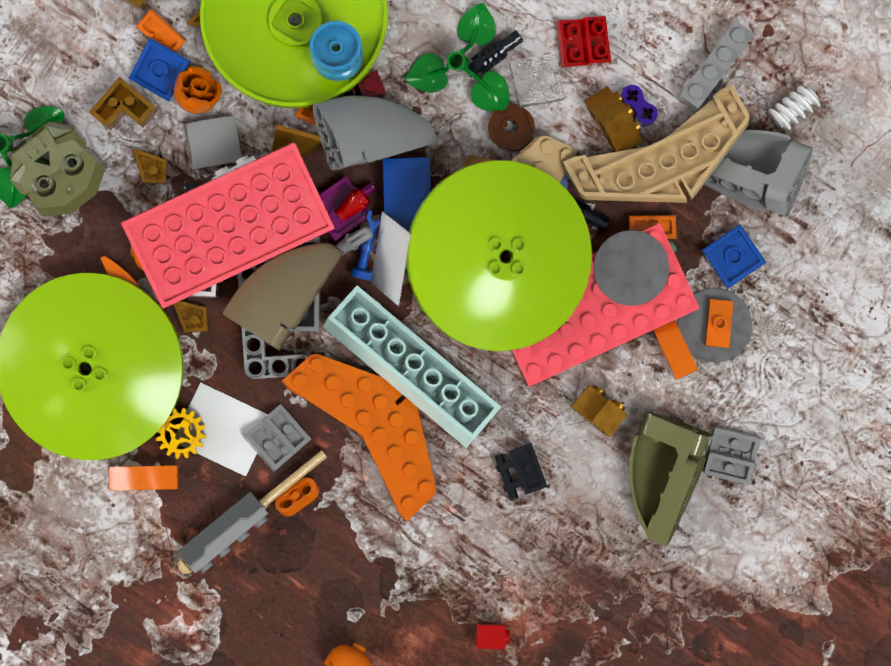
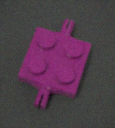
[319,176,376,242]

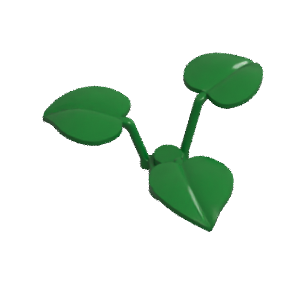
[405,3,510,111]
[0,106,65,208]

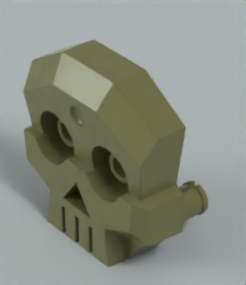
[9,121,106,217]

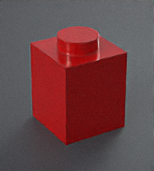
[476,623,510,649]

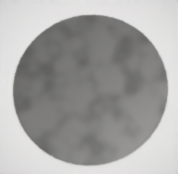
[594,230,669,306]
[678,288,752,363]

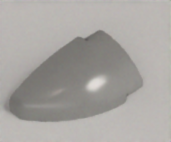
[313,96,438,170]
[704,130,813,217]

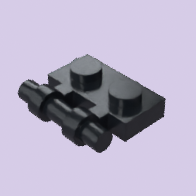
[494,443,548,500]

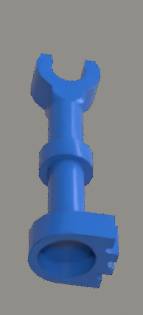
[350,210,382,281]

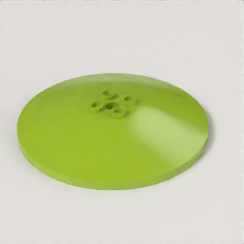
[200,0,388,109]
[406,160,592,351]
[0,272,184,460]

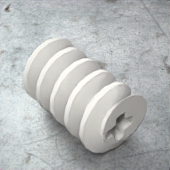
[767,83,821,130]

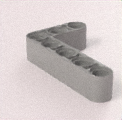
[238,265,310,379]

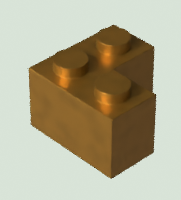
[89,77,158,131]
[584,86,643,152]
[571,384,628,437]

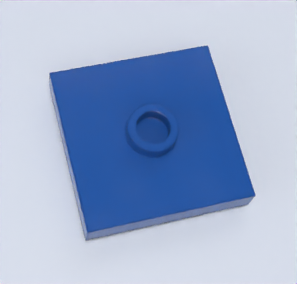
[128,37,192,102]
[701,224,767,289]

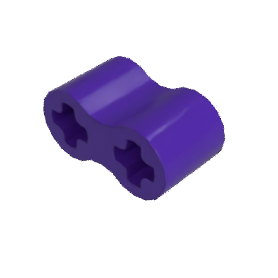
[621,85,658,127]

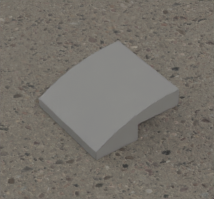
[185,116,242,170]
[243,404,311,472]
[704,425,761,485]

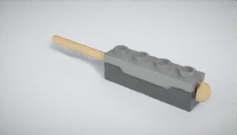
[177,450,327,574]

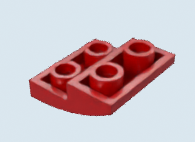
[556,16,611,68]

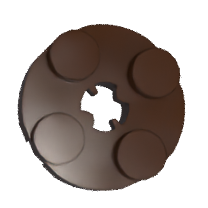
[488,104,535,151]

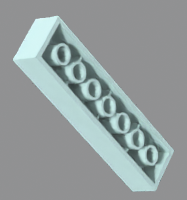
[323,286,501,448]

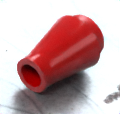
[335,188,370,221]

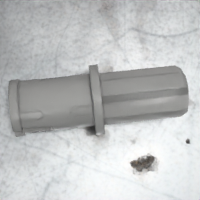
[332,226,373,256]

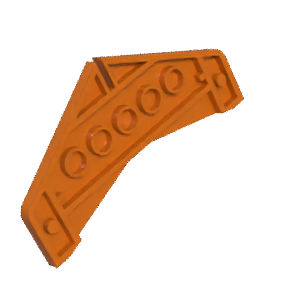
[281,354,436,521]

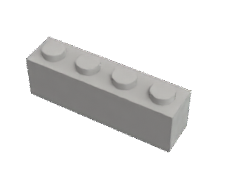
[677,20,754,112]

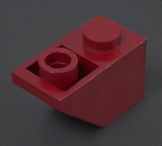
[340,70,386,98]

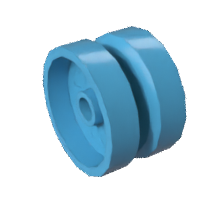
[309,21,364,81]

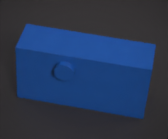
[383,157,431,232]

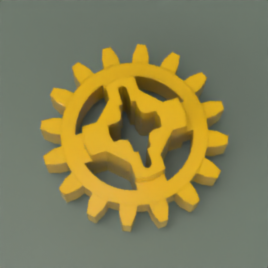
[156,408,207,459]

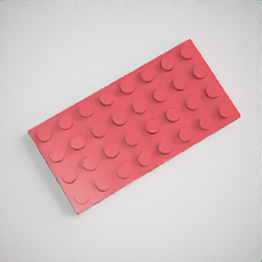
[121,142,335,309]
[512,223,700,387]

